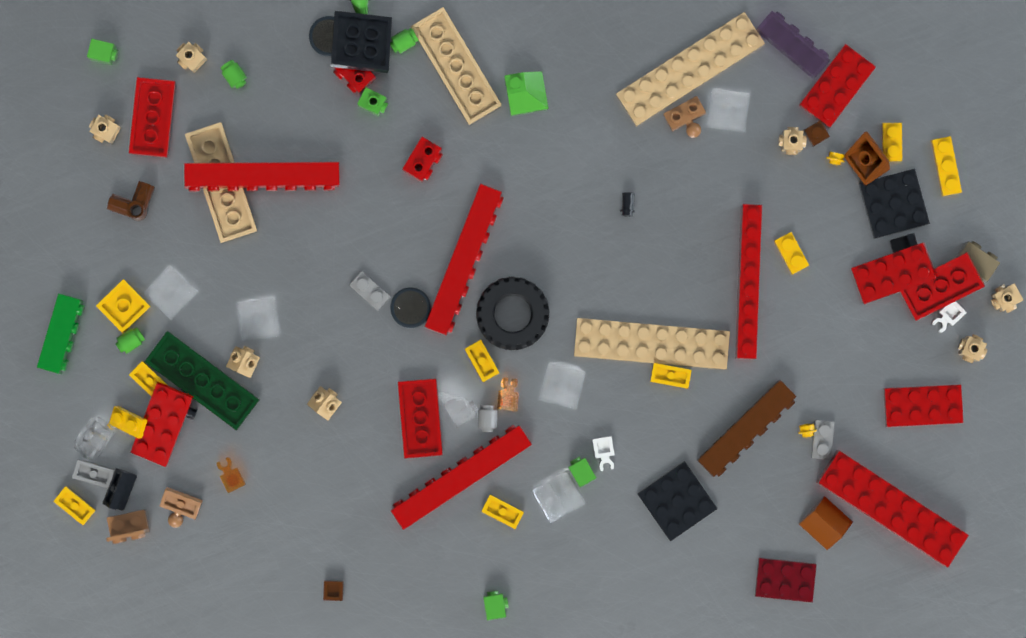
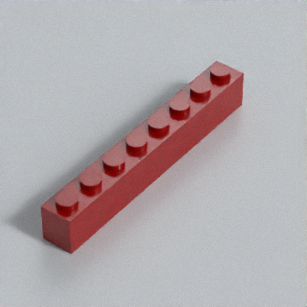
[184,162,339,192]
[425,184,504,336]
[735,204,762,359]
[391,425,532,530]

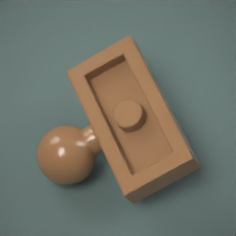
[663,96,706,138]
[160,487,203,528]

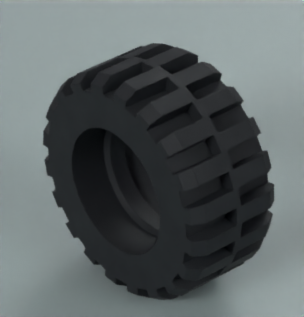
[476,277,549,350]

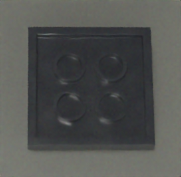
[330,11,392,73]
[859,168,930,239]
[638,461,718,542]

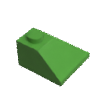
[504,71,549,116]

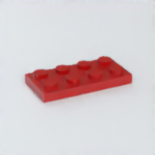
[799,44,876,128]
[129,77,176,158]
[851,242,937,304]
[900,252,985,321]
[398,379,443,459]
[130,382,194,467]
[884,385,964,427]

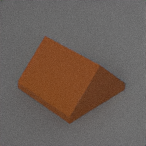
[844,131,890,185]
[799,496,853,550]

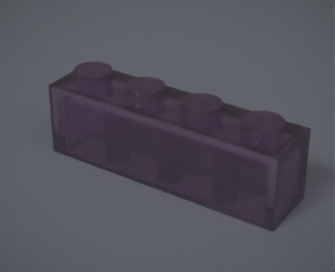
[756,11,830,80]

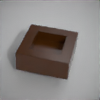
[803,120,830,147]
[323,581,344,601]

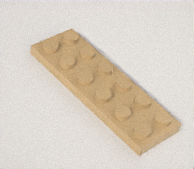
[411,7,502,125]
[185,122,257,243]

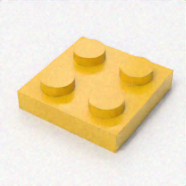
[96,279,151,333]

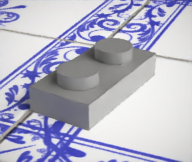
[349,271,390,311]
[811,420,835,460]
[72,459,115,488]

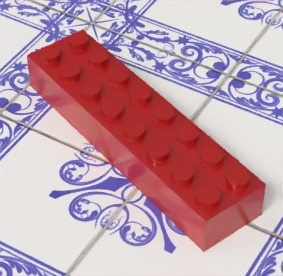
[816,450,969,567]

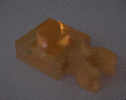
[497,377,519,412]
[217,457,246,493]

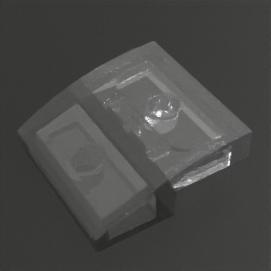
[532,470,586,523]

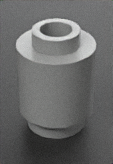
[478,405,498,432]

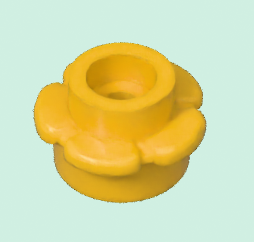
[826,152,845,165]
[798,423,817,437]

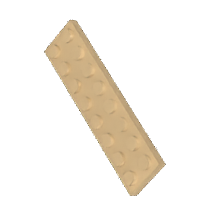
[616,12,765,126]
[574,318,730,370]

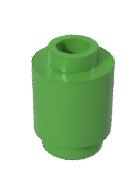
[390,28,419,54]
[220,60,248,89]
[115,327,145,354]

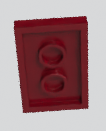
[755,558,817,603]

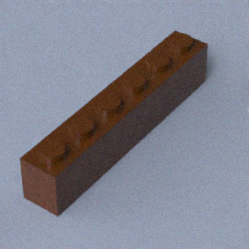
[697,380,797,477]

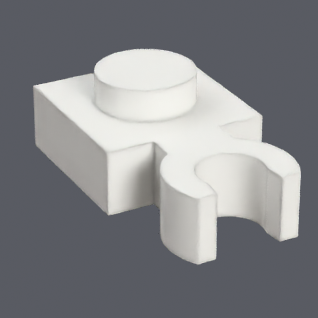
[931,301,967,333]
[592,436,614,471]

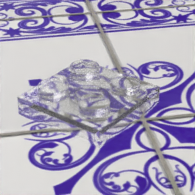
[707,89,750,133]
[143,266,198,320]
[237,297,281,341]
[539,363,586,409]

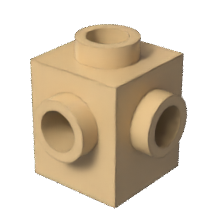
[176,42,207,73]
[89,114,121,144]
[778,127,807,155]
[991,283,1023,313]
[958,334,987,364]
[226,346,260,378]
[307,386,342,420]

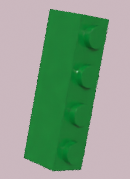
[37,294,85,374]

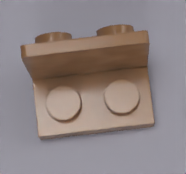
[106,510,150,544]

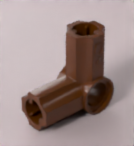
[107,181,155,221]

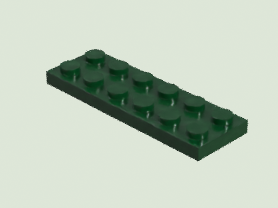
[144,331,260,431]

